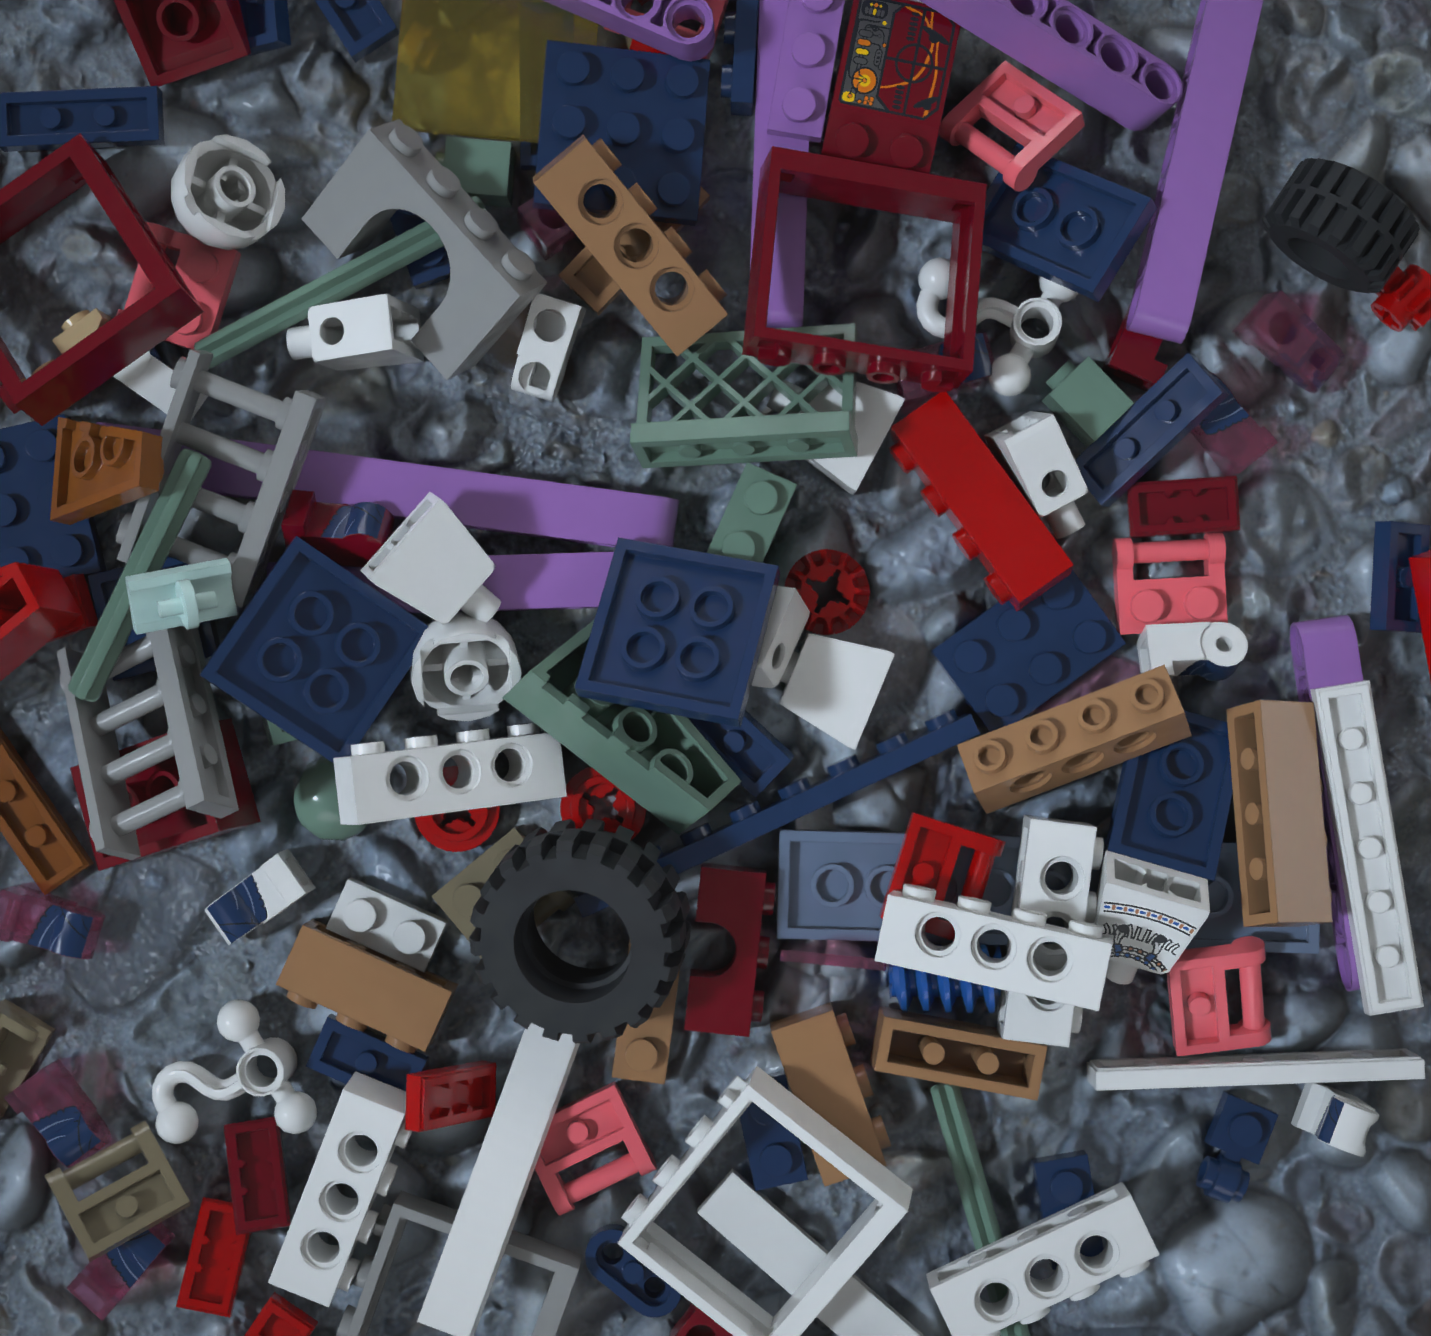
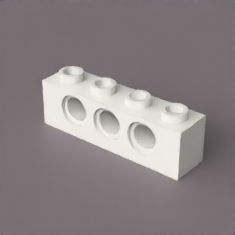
[333,723,567,825]
[997,815,1104,1048]
[874,884,1113,1011]
[268,1071,412,1307]
[926,1182,1159,1336]

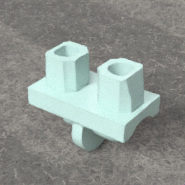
[125,558,237,635]

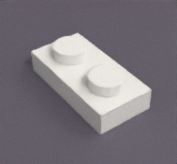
[326,877,448,972]

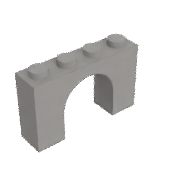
[302,119,547,380]

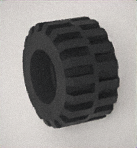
[1262,158,1420,294]

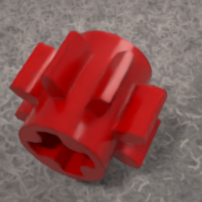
[1371,264,1431,332]

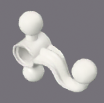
[916,257,1078,396]
[152,1000,317,1144]

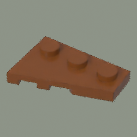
[50,417,164,525]

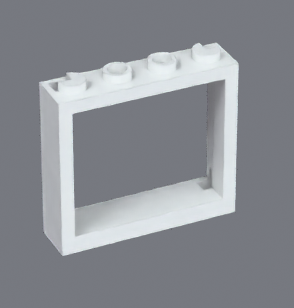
[617,1066,913,1336]

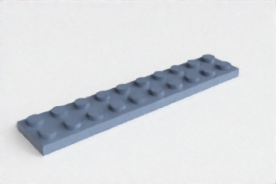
[776,829,1320,954]

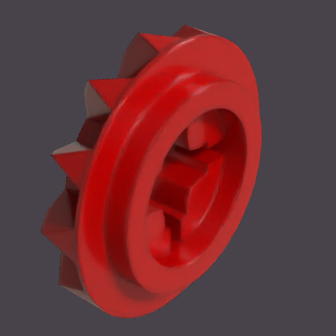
[784,549,870,635]
[414,766,500,852]
[560,767,647,840]

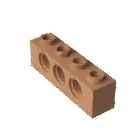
[532,134,728,357]
[957,664,1192,814]

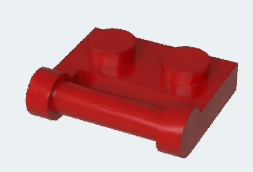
[879,812,1006,941]

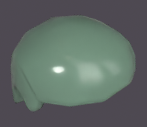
[294,756,368,841]

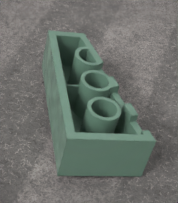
[502,620,742,835]

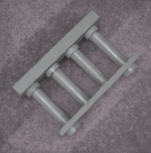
[116,350,327,607]
[56,626,239,860]

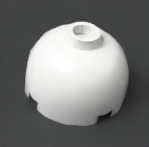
[171,134,285,250]
[410,611,522,721]

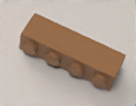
[1226,700,1333,927]

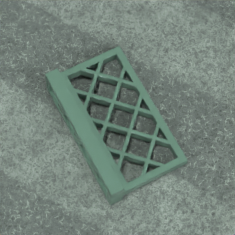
[630,323,858,468]

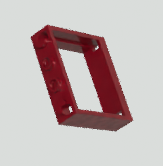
[0,133,204,426]
[742,146,987,392]

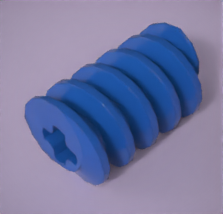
[888,943,1001,1013]

